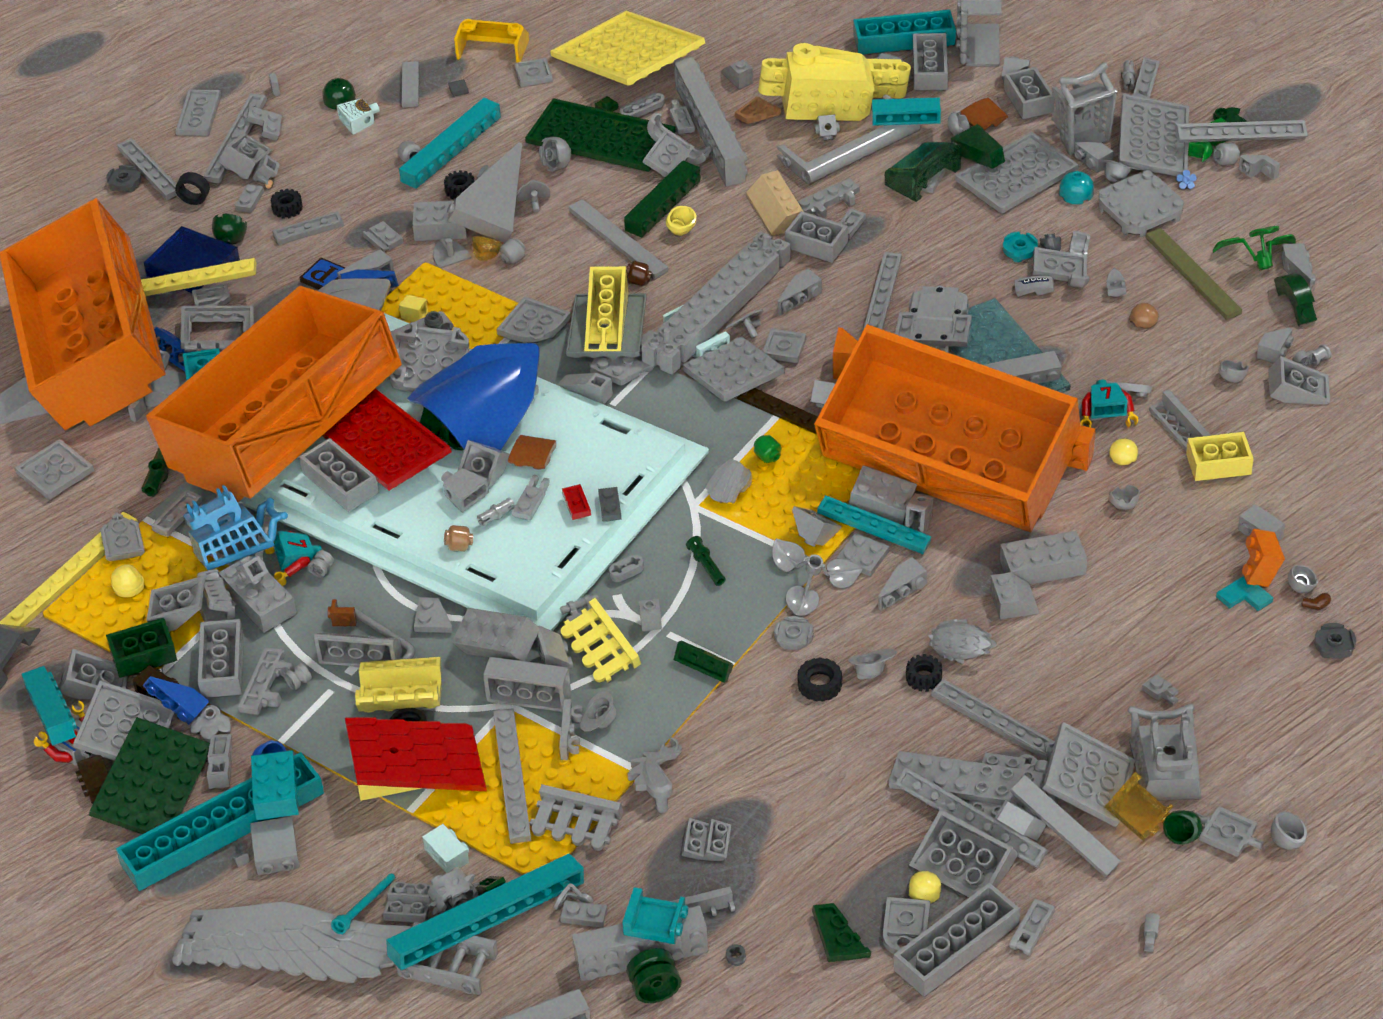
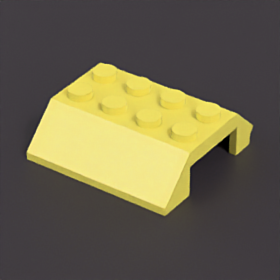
[355,657,442,713]

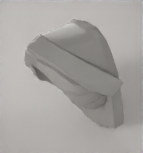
[705,459,752,503]

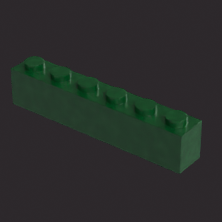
[624,161,701,238]

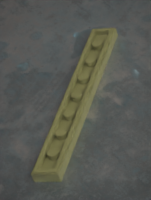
[1146,228,1242,320]

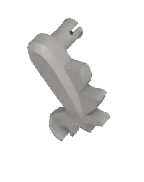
[628,737,682,813]

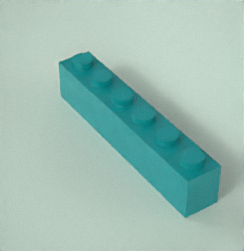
[21,666,77,746]

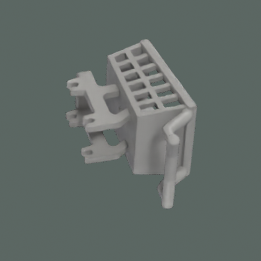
[1052,62,1117,155]
[1128,703,1201,801]

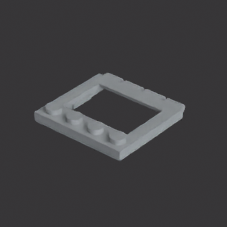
[181,306,254,352]

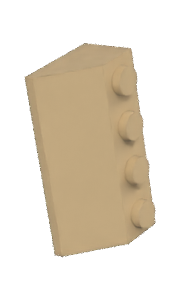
[746,170,804,236]

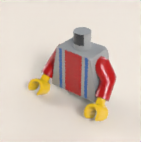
[34,701,96,765]

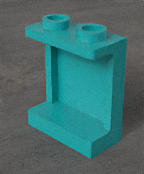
[622,887,689,944]

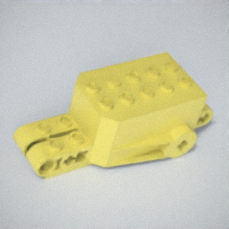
[758,43,911,121]

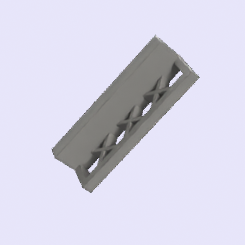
[1149,390,1211,451]

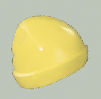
[666,206,697,236]
[111,565,144,597]

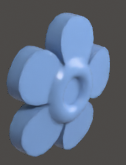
[1176,170,1197,189]

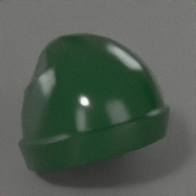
[1163,810,1202,845]

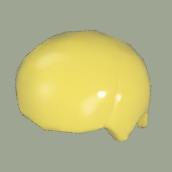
[1109,438,1138,465]
[909,871,941,903]

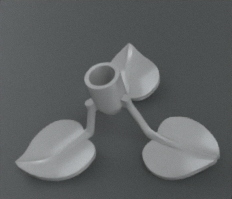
[772,538,863,617]

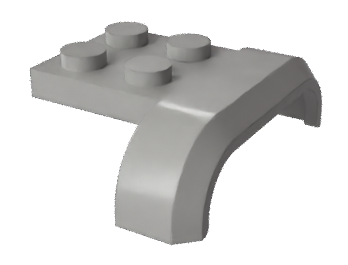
[643,113,712,177]
[1032,231,1091,288]

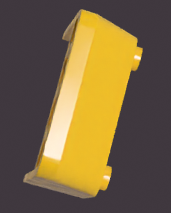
[454,19,529,63]

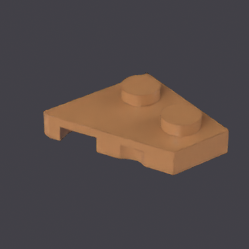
[735,96,781,124]

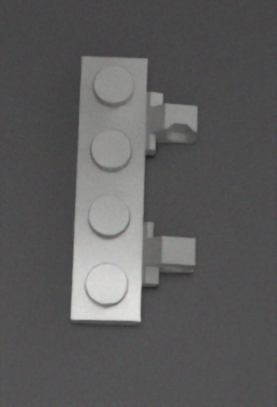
[797,178,860,218]
[238,648,294,715]

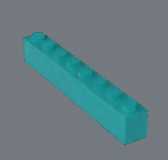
[399,97,501,189]

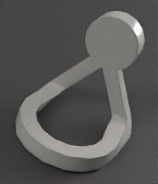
[553,883,593,910]

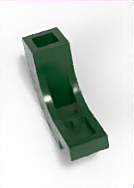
[1274,273,1317,326]

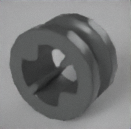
[726,944,746,966]

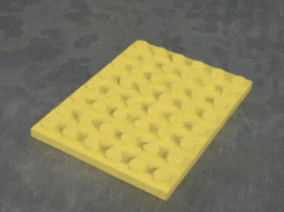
[550,11,705,86]

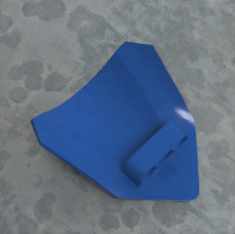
[407,343,540,450]

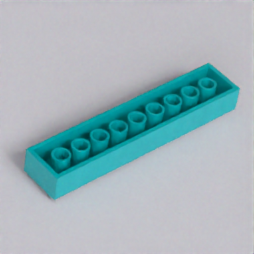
[115,752,324,891]

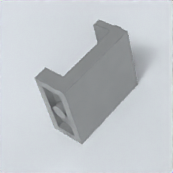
[250,816,300,875]

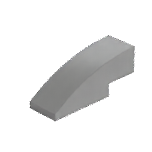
[207,734,232,789]

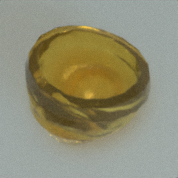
[471,236,502,261]

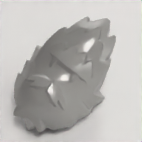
[928,619,997,664]

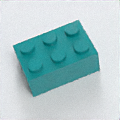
[251,750,299,820]

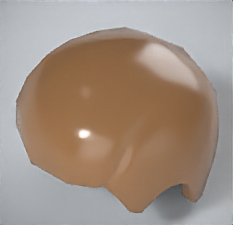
[1129,303,1159,329]

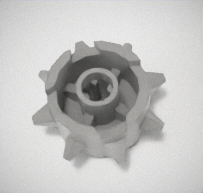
[428,867,479,915]

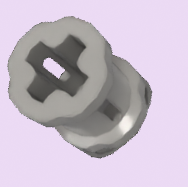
[1292,344,1332,366]

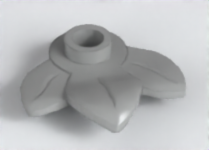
[191,705,231,743]

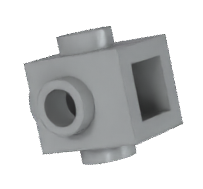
[815,114,840,141]
[235,555,268,585]

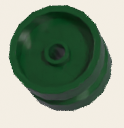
[626,948,682,1003]

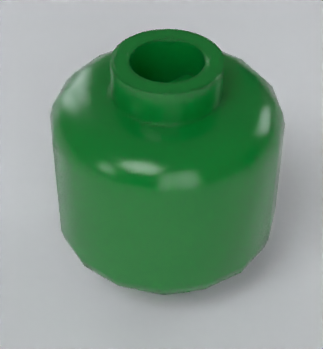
[754,435,782,463]

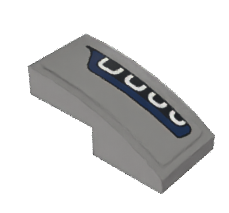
[1015,276,1054,297]

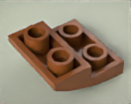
[960,98,1008,130]
[508,435,556,469]

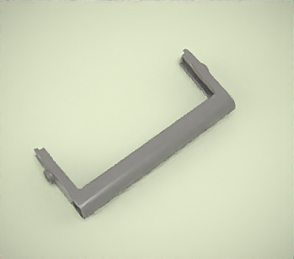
[776,94,920,184]

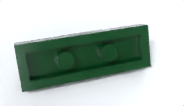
[673,640,733,683]

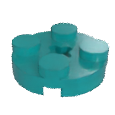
[1002,232,1038,262]

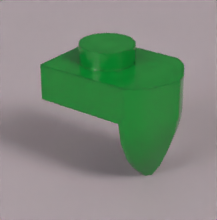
[1188,142,1214,162]

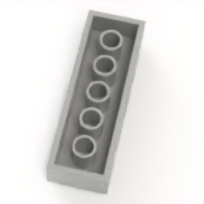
[894,883,1020,997]
[572,906,708,981]

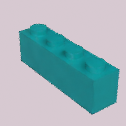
[872,97,941,126]

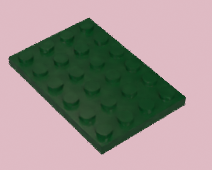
[89,717,210,834]

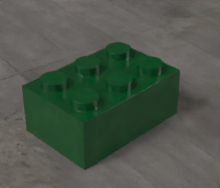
[106,618,177,678]

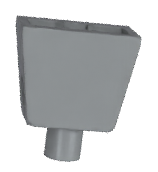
[441,468,489,513]
[905,494,933,534]

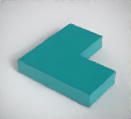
[1216,576,1273,611]

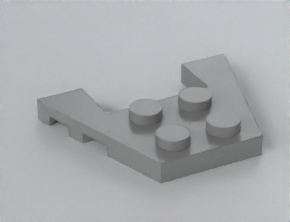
[590,356,653,386]

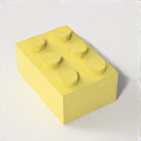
[1186,432,1254,481]

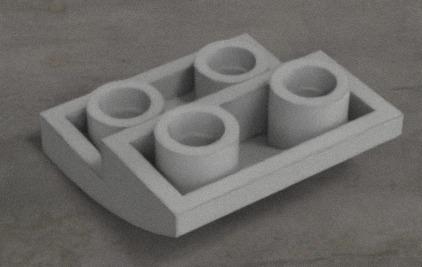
[681,818,731,861]
[383,882,432,923]

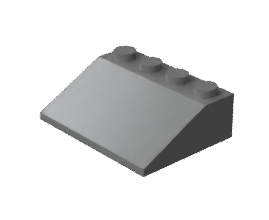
[909,810,1018,898]

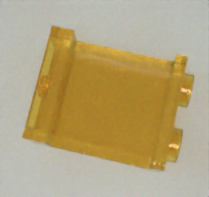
[1104,772,1173,841]

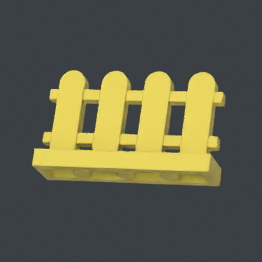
[561,598,641,683]

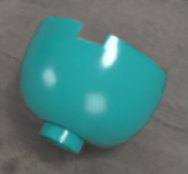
[1059,171,1094,204]

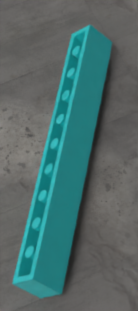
[386,853,584,971]

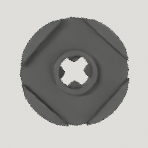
[106,164,142,193]
[1314,623,1356,658]

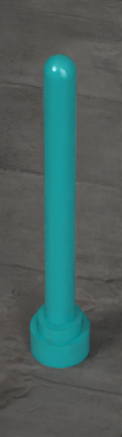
[331,873,395,934]

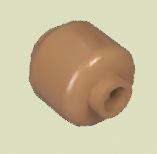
[444,525,473,552]

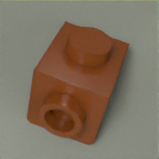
[327,599,357,627]

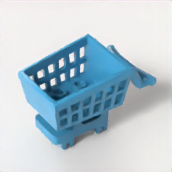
[183,485,288,570]

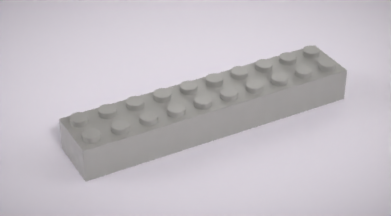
[674,56,748,187]

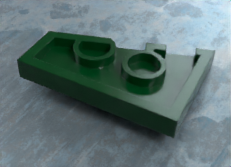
[812,903,872,962]

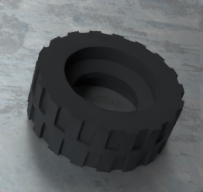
[797,657,842,702]

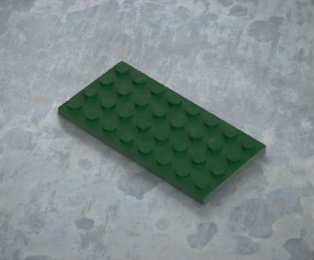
[525,98,676,172]

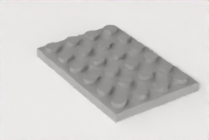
[1118,93,1189,177]
[955,132,1079,214]

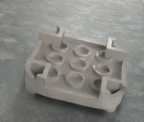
[1099,170,1184,237]
[389,322,469,392]

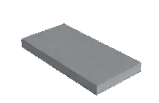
[175,89,222,136]

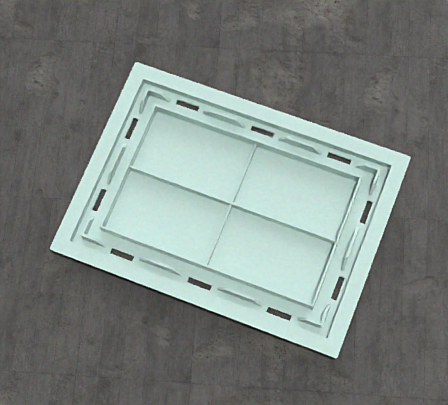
[238,313,709,640]

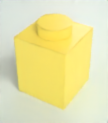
[399,294,428,322]

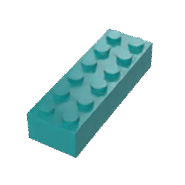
[853,10,956,55]

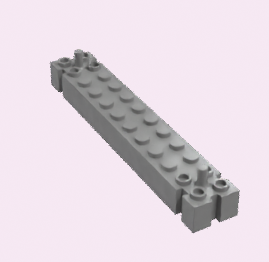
[642,232,791,375]

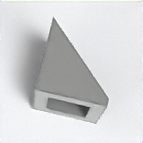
[233,852,250,867]

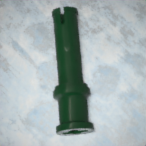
[686,536,726,586]

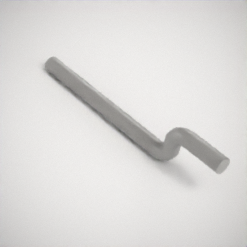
[355,608,415,659]

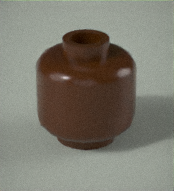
[626,261,652,286]

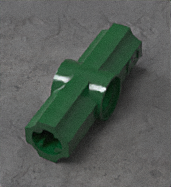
[142,448,168,497]

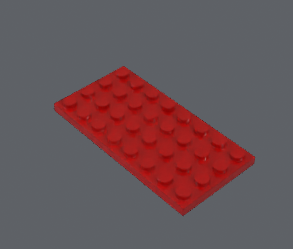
[322,388,452,491]

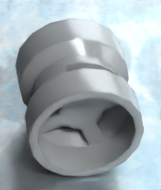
[308,550,334,578]
[283,663,312,690]

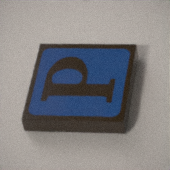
[299,257,345,290]

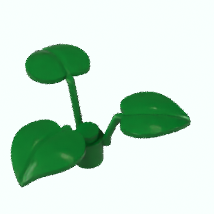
[1213,226,1296,270]

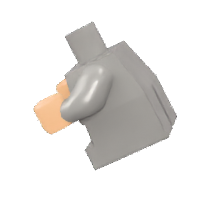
[253,154,280,189]

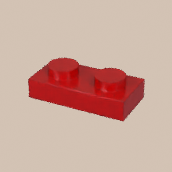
[562,484,591,520]

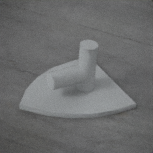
[516,180,550,212]
[434,238,471,268]
[726,309,764,338]

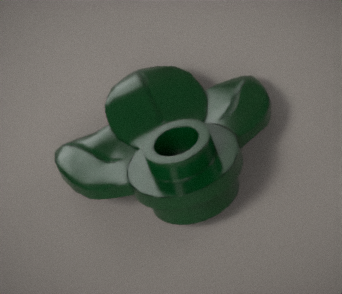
[1213,107,1247,122]

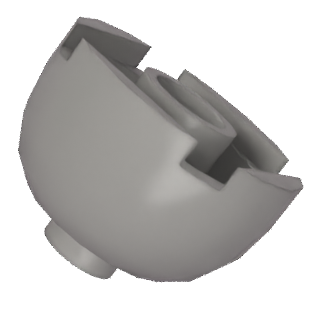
[539,137,571,172]

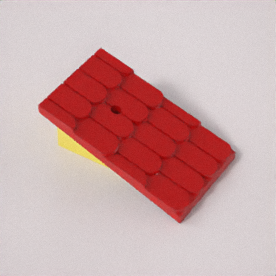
[345,717,487,801]

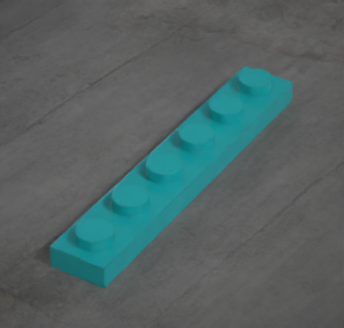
[817,495,932,554]

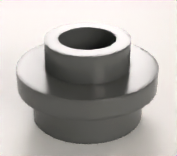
[424,311,443,328]

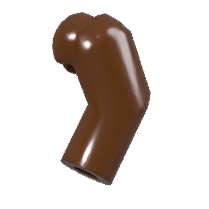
[1302,593,1331,610]

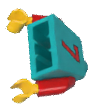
[1080,379,1139,428]
[264,531,322,586]

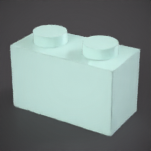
[422,824,469,873]

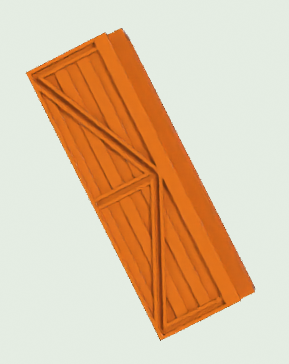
[0,198,166,430]
[146,286,402,502]
[814,324,1081,533]

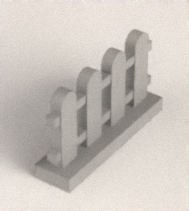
[529,784,623,851]

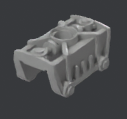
[197,569,235,622]

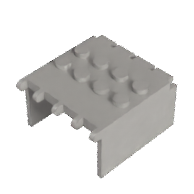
[957,0,1002,66]

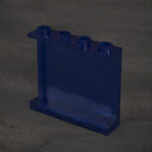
[143,226,240,294]

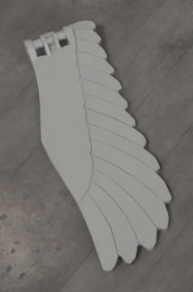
[172,902,410,983]

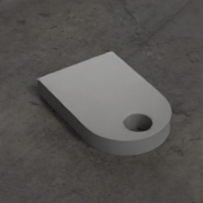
[883,897,930,954]

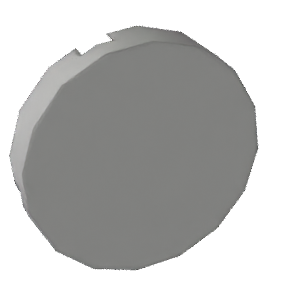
[774,616,814,650]

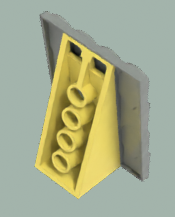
[566,266,647,358]

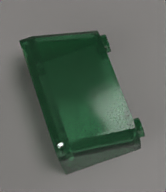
[884,142,961,202]

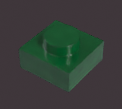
[595,96,619,112]

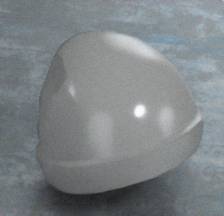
[1271,811,1307,850]

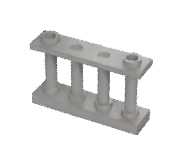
[397,922,498,995]

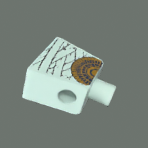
[337,99,380,135]

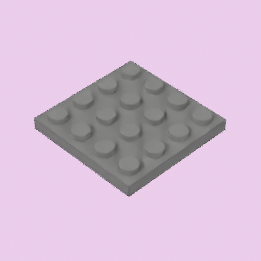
[682,337,785,402]
[73,681,175,761]
[1042,722,1135,827]

